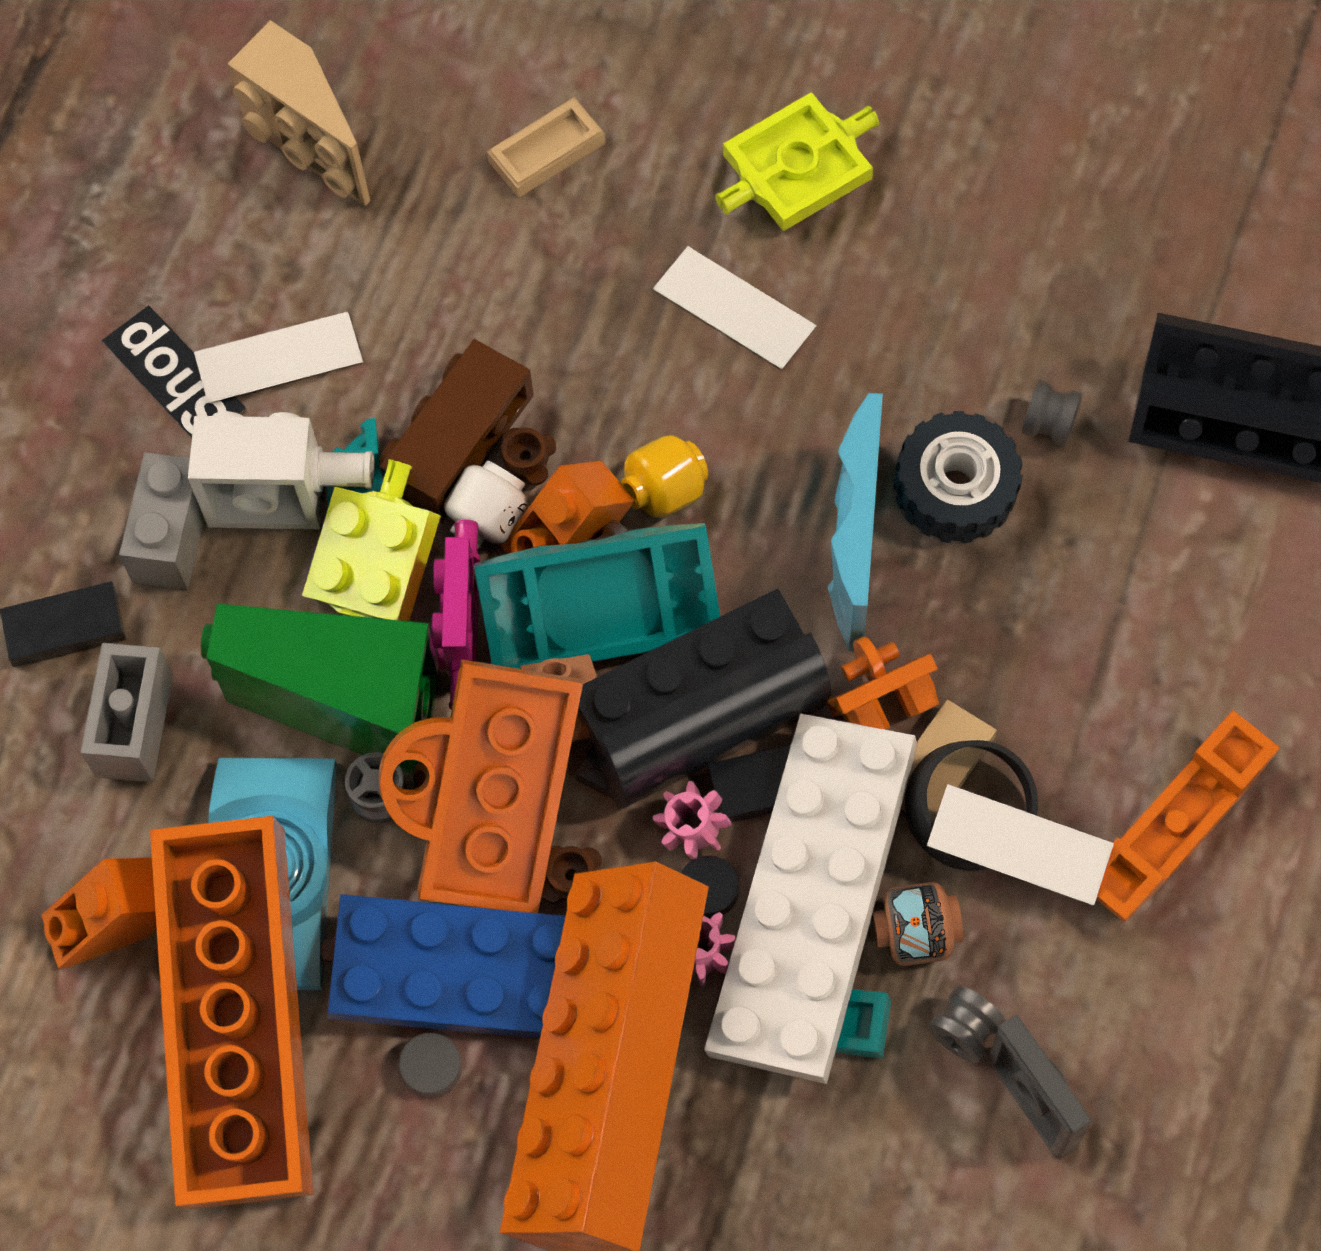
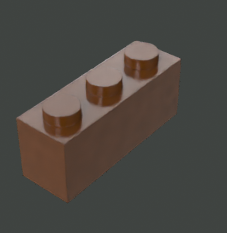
[379,339,534,524]

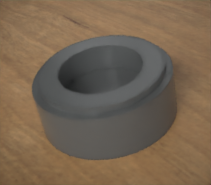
[399,1033,462,1098]

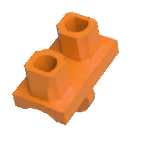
[826,636,939,730]

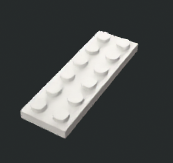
[704,714,918,1084]

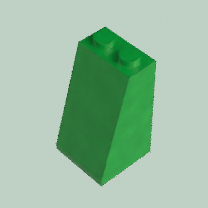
[201,603,440,775]

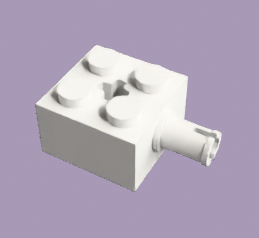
[188,411,374,529]

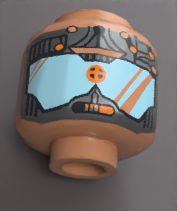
[872,882,963,966]

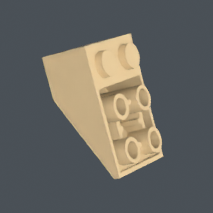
[227,20,370,207]

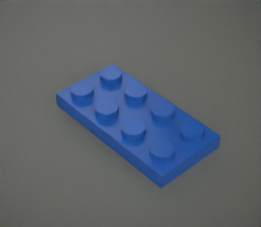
[327,894,566,1039]

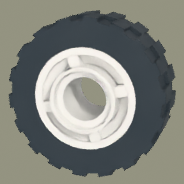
[893,411,1023,544]

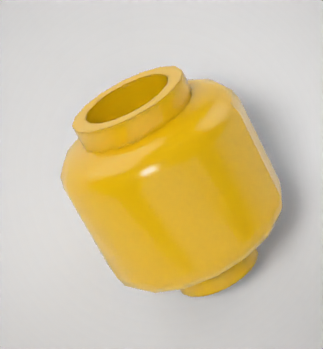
[621,435,708,518]

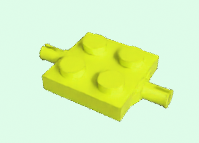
[715,92,879,232]
[302,459,441,621]

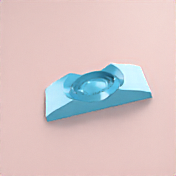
[828,393,883,651]
[208,758,337,990]

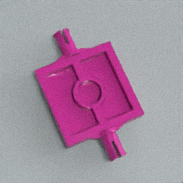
[432,519,480,710]

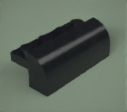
[1128,313,1321,483]
[577,588,831,811]

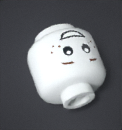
[444,460,528,549]

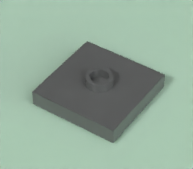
[988,1015,1092,1160]

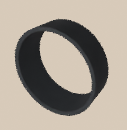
[905,740,1038,871]

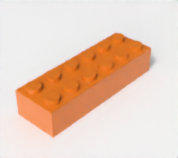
[150,816,314,1209]
[499,861,709,1251]

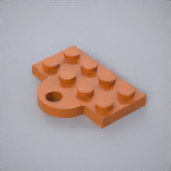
[378,659,583,913]

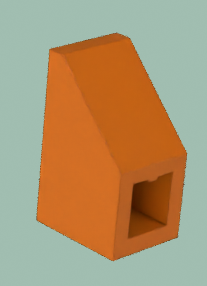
[500,460,635,554]
[41,857,157,969]

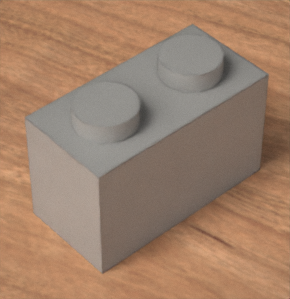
[119,452,205,590]
[80,643,173,782]

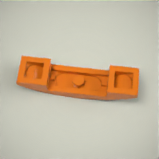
[1096,710,1280,923]

